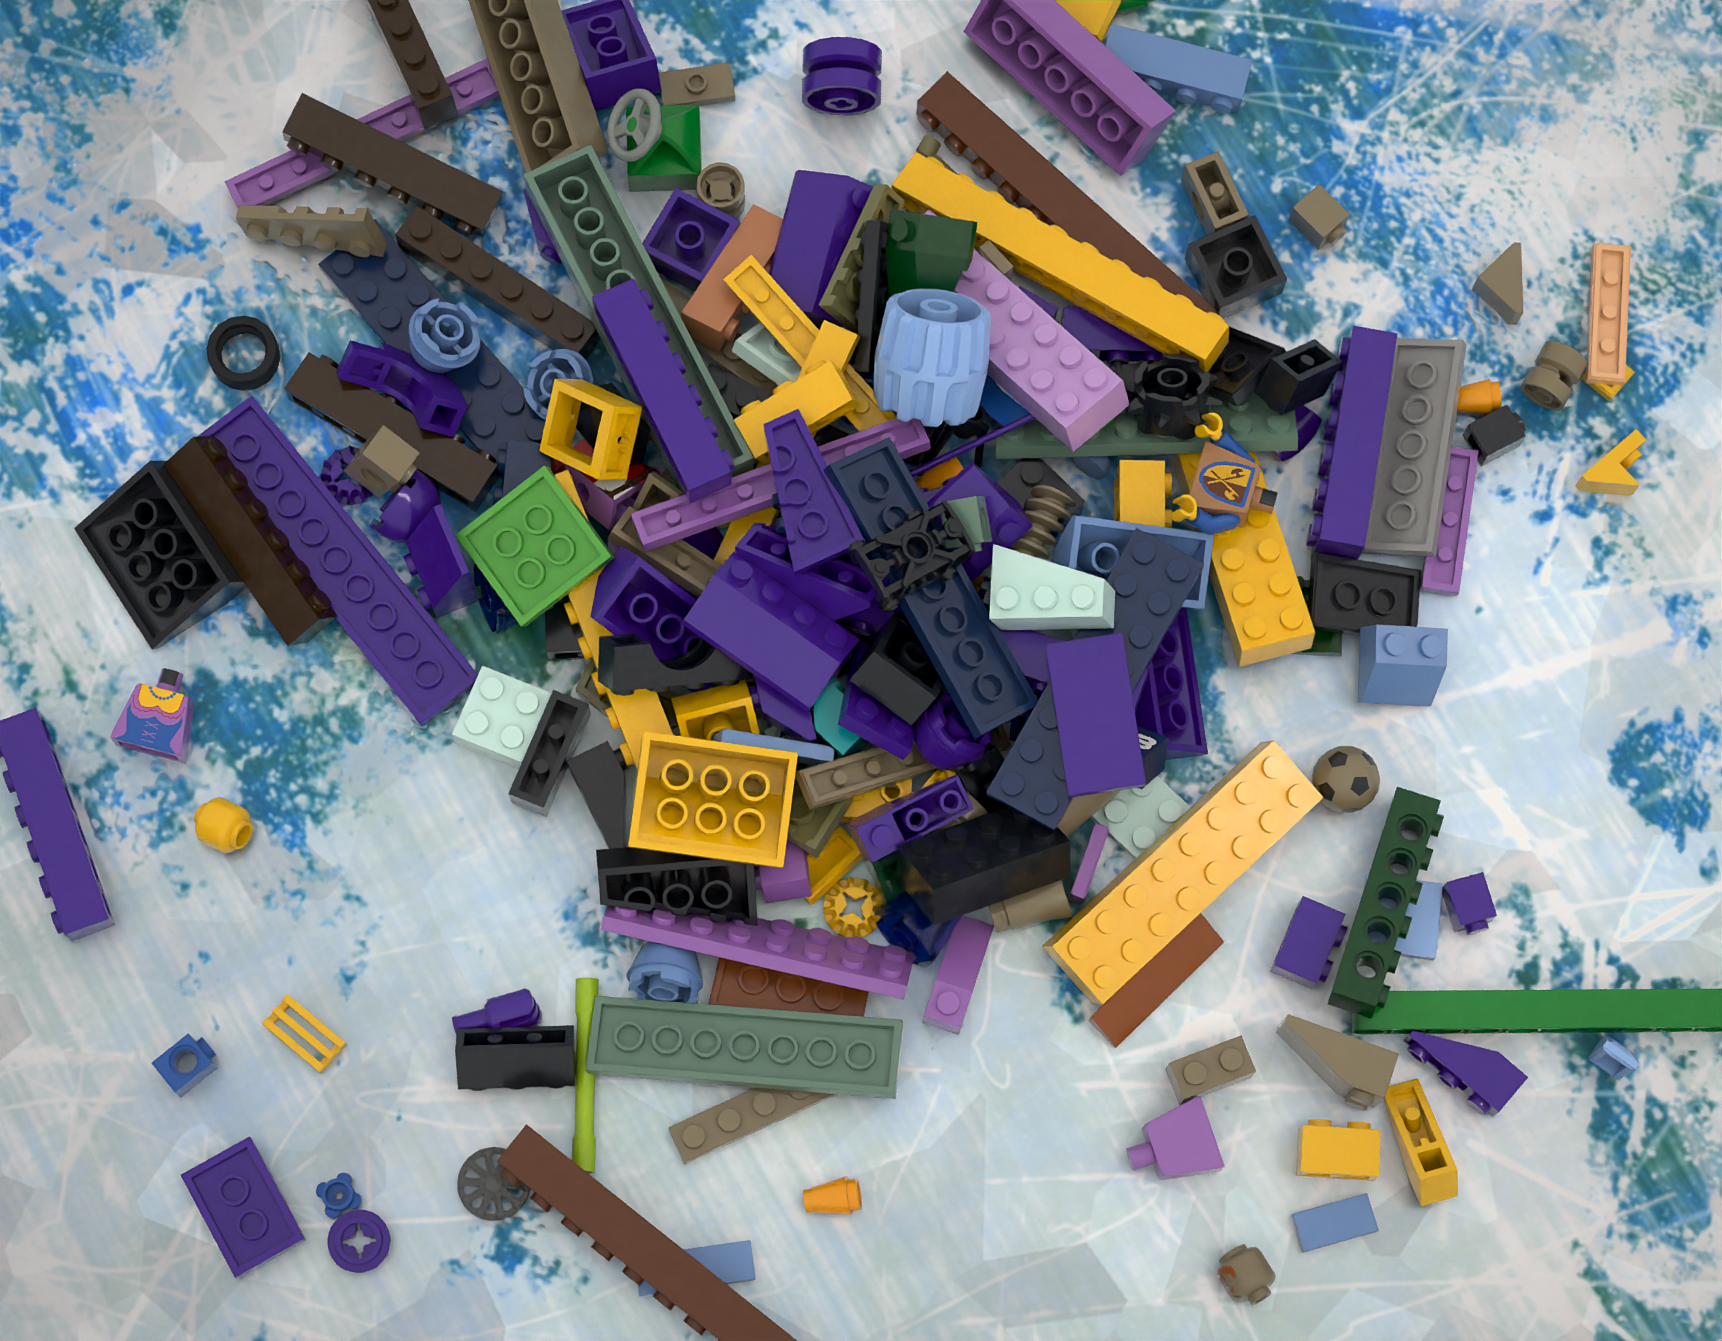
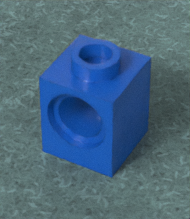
[152,1033,218,1098]

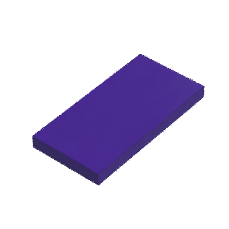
[1045,633,1146,798]

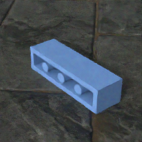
[1105,23,1253,113]

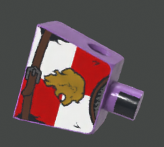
[565,463,660,530]

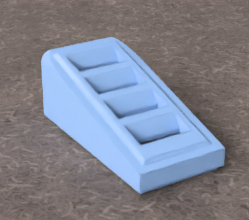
[1588,1035,1640,1080]

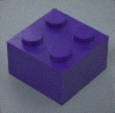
[642,188,740,292]

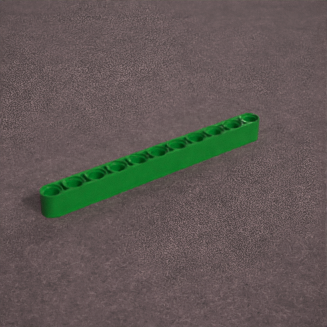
[1352,989,1722,1034]

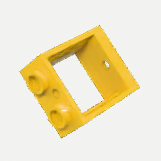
[539,379,642,480]

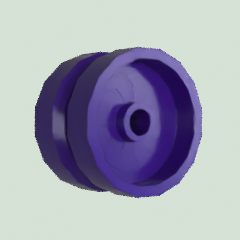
[802,37,882,115]

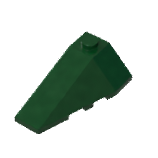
[885,210,978,300]

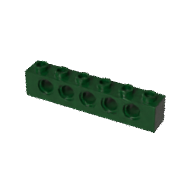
[1328,787,1444,1019]

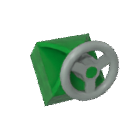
[607,89,702,192]

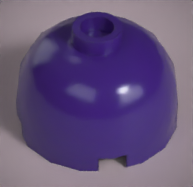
[369,469,441,543]

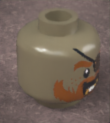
[1217,1244,1276,1306]

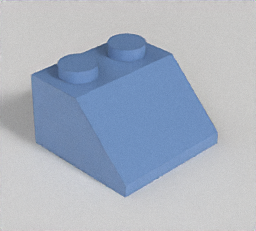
[1358,625,1448,706]

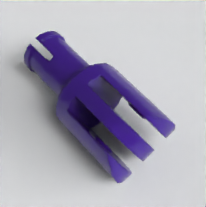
[452,988,542,1036]

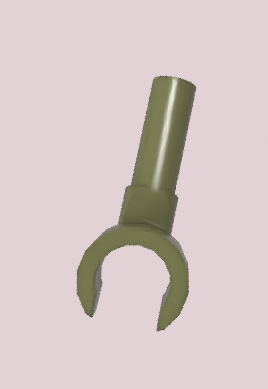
[916,135,958,175]

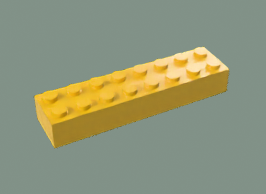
[1042,740,1324,1004]

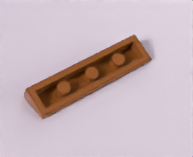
[1089,913,1224,1048]

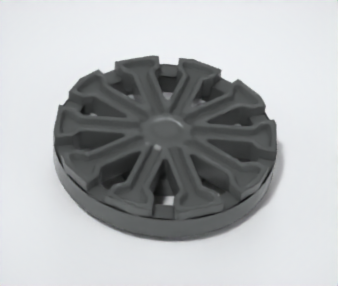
[457,1147,530,1221]

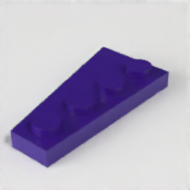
[764,409,865,576]

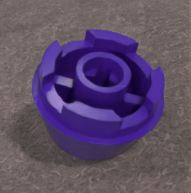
[914,693,991,770]

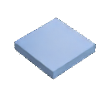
[1364,874,1443,961]

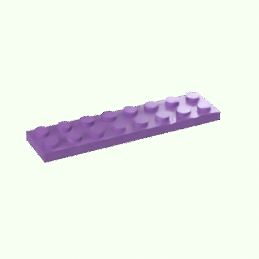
[600,906,915,1000]

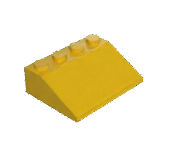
[628,731,798,868]

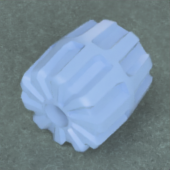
[874,289,991,427]

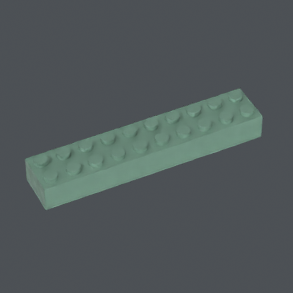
[523,145,754,495]

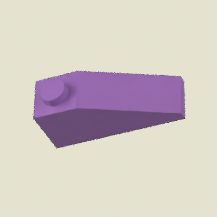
[922,915,994,1035]

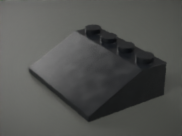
[74,461,247,649]

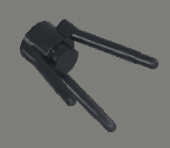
[917,405,990,476]

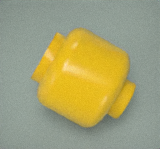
[194,797,253,853]

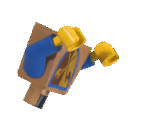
[1171,413,1278,535]

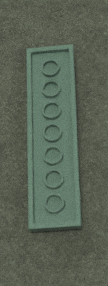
[995,392,1298,459]
[586,996,903,1099]

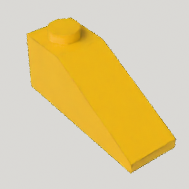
[1383,1078,1458,1207]

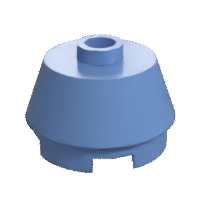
[409,298,481,373]
[523,349,598,420]
[626,941,703,1003]

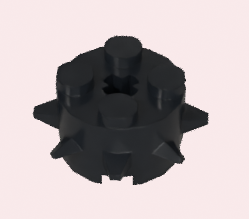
[1124,354,1223,440]

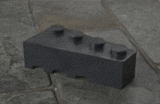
[596,847,758,926]

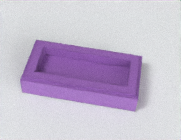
[1068,823,1109,905]

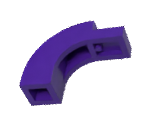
[336,340,468,437]

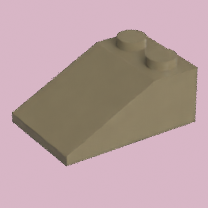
[1276,1014,1399,1110]

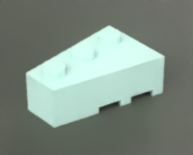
[989,544,1115,630]

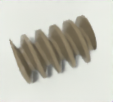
[1008,485,1077,559]

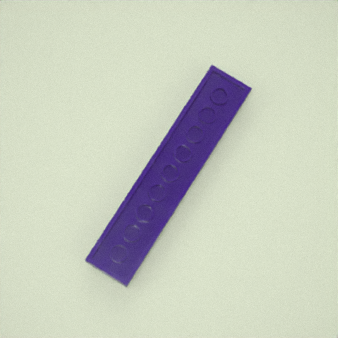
[197,396,478,727]

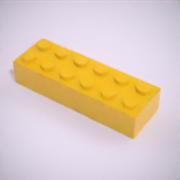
[1174,452,1315,667]

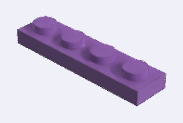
[1420,446,1479,596]

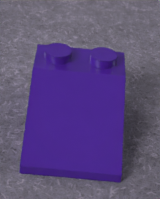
[561,0,662,111]
[403,504,479,618]

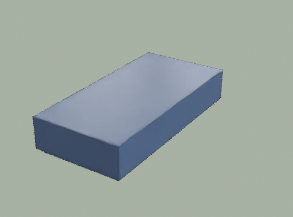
[1291,1193,1379,1253]

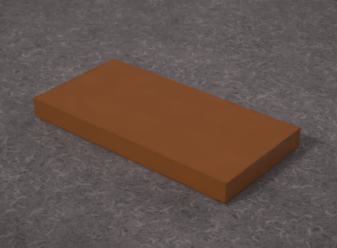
[708,957,869,1017]

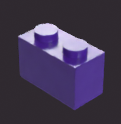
[1270,896,1348,990]

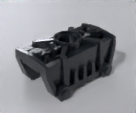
[847,500,975,612]

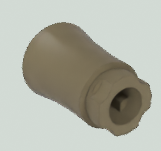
[988,880,1072,933]

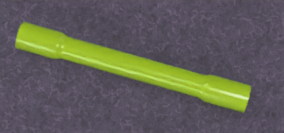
[572,978,599,1173]

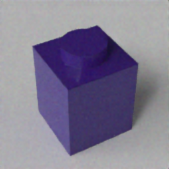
[1442,872,1497,935]

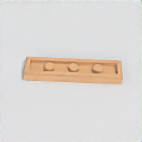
[1586,242,1631,386]

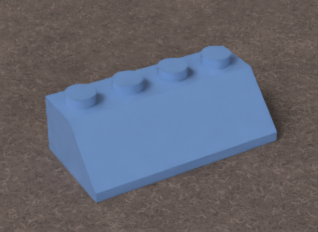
[1051,515,1214,609]

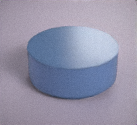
[1072,456,1111,479]

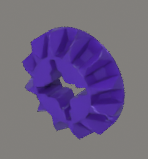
[320,445,373,505]
[327,1210,391,1273]

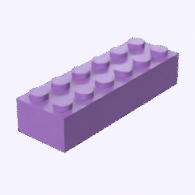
[963,0,1176,176]

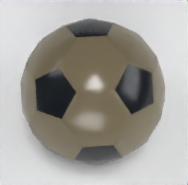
[1312,746,1380,813]

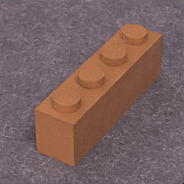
[681,204,783,352]

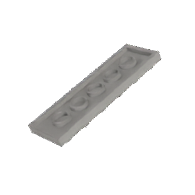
[1362,338,1467,557]

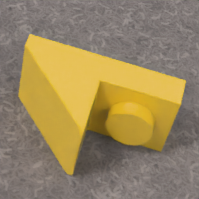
[1575,429,1646,496]

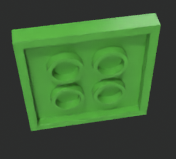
[455,465,615,627]

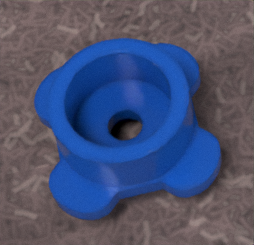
[316,1173,362,1219]

